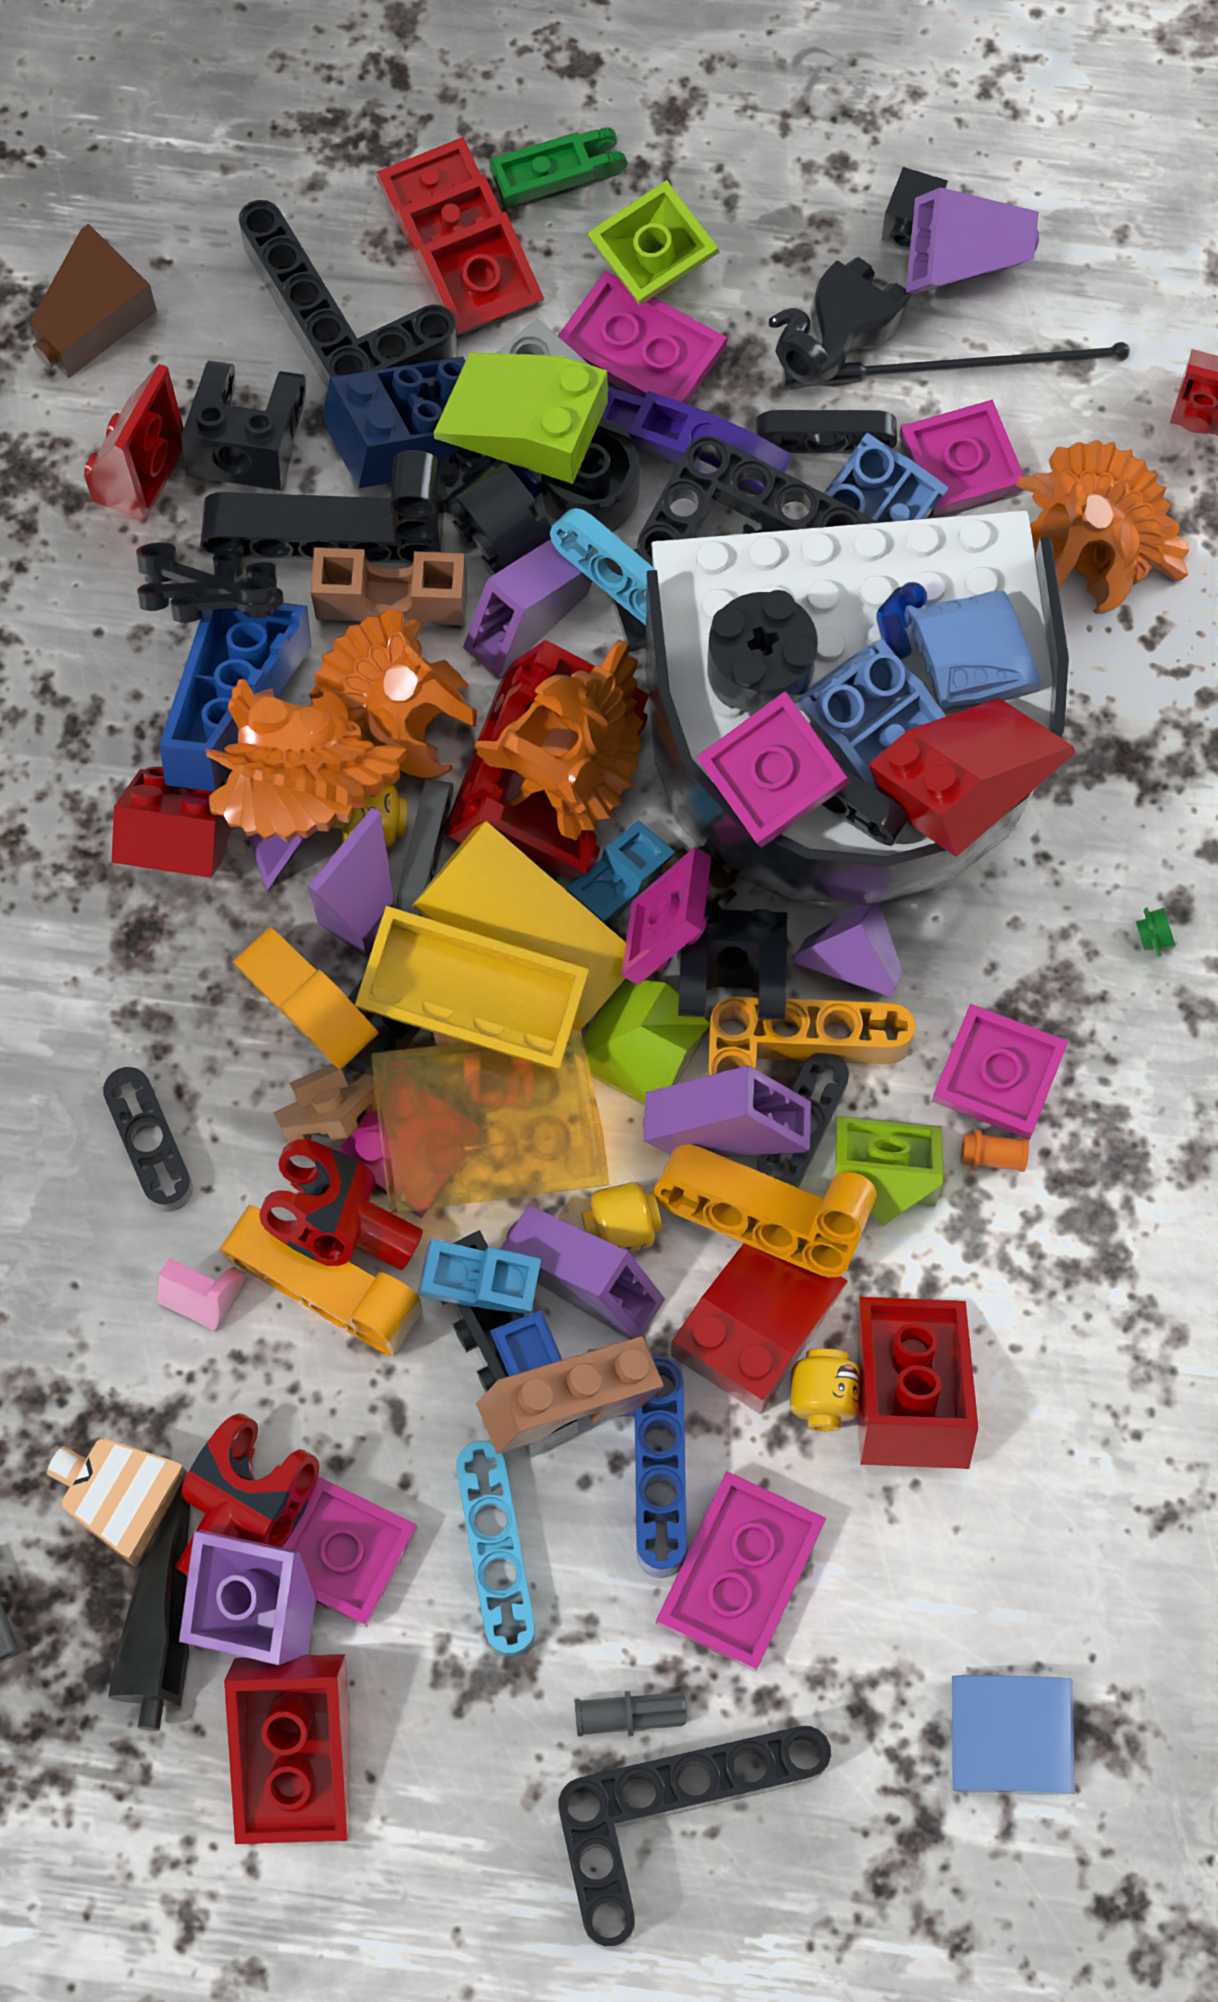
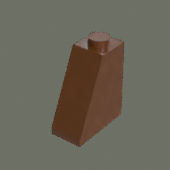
[30,224,157,378]

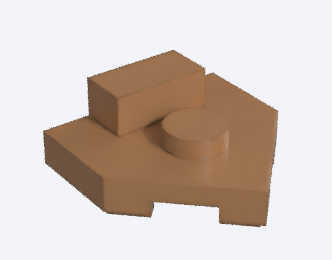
[273,1063,385,1143]

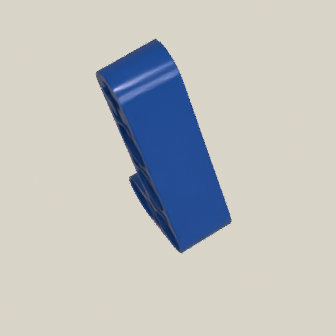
[619,1356,687,1579]

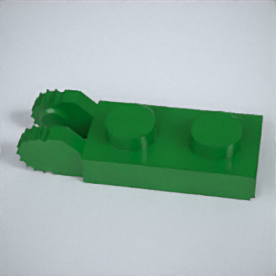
[489,127,628,208]

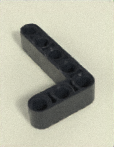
[239,200,458,390]
[637,436,880,566]
[200,450,444,564]
[558,1726,831,1949]

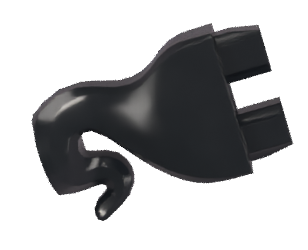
[768,257,911,385]

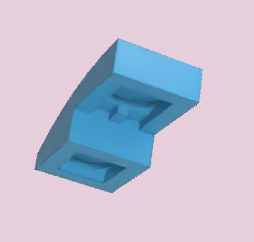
[566,820,675,926]
[417,1239,541,1314]

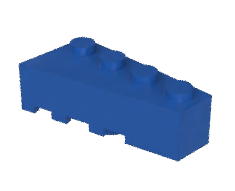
[159,603,312,792]

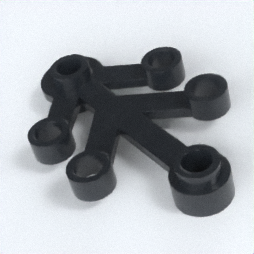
[136,542,284,623]

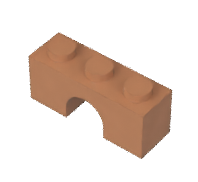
[310,547,467,626]
[476,1336,664,1454]

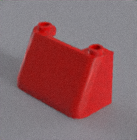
[445,640,649,878]

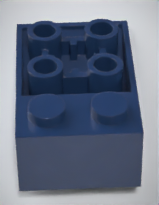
[322,356,466,489]

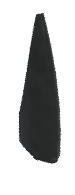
[108,1480,190,1731]

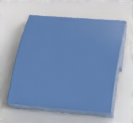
[952,1675,1075,1795]

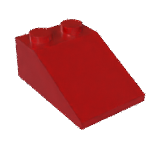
[84,364,184,522]
[868,698,1075,857]
[671,1243,848,1414]
[858,1296,979,1469]
[224,1654,349,1844]

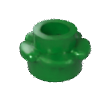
[1136,907,1176,957]

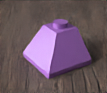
[308,808,396,957]
[179,1530,316,1665]

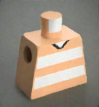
[47,1438,187,1567]

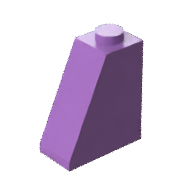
[906,187,1039,295]
[463,539,593,678]
[643,1065,811,1156]
[500,1205,665,1339]

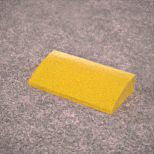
[412,821,626,1040]
[355,906,589,1070]

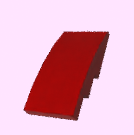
[376,137,544,336]

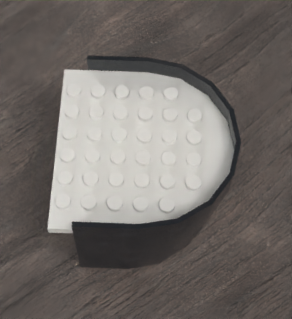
[645,510,1069,906]

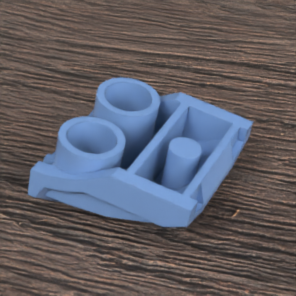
[824,433,949,527]
[904,591,1041,709]
[795,639,946,787]

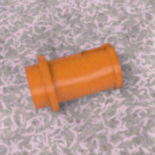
[960,1129,1029,1172]

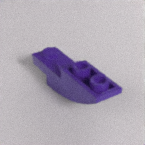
[601,387,792,496]

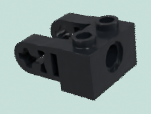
[182,360,306,491]
[678,907,787,1021]

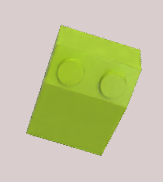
[433,352,608,484]

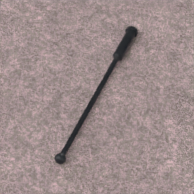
[782,342,1130,389]

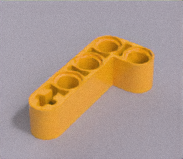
[232,926,379,1070]
[708,997,916,1076]
[654,1144,877,1277]
[219,1205,423,1357]

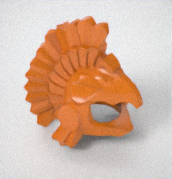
[1015,440,1190,614]
[309,608,477,779]
[474,639,643,840]
[205,679,407,843]

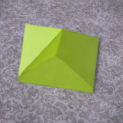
[587,180,720,306]
[569,978,710,1105]
[835,1116,944,1226]

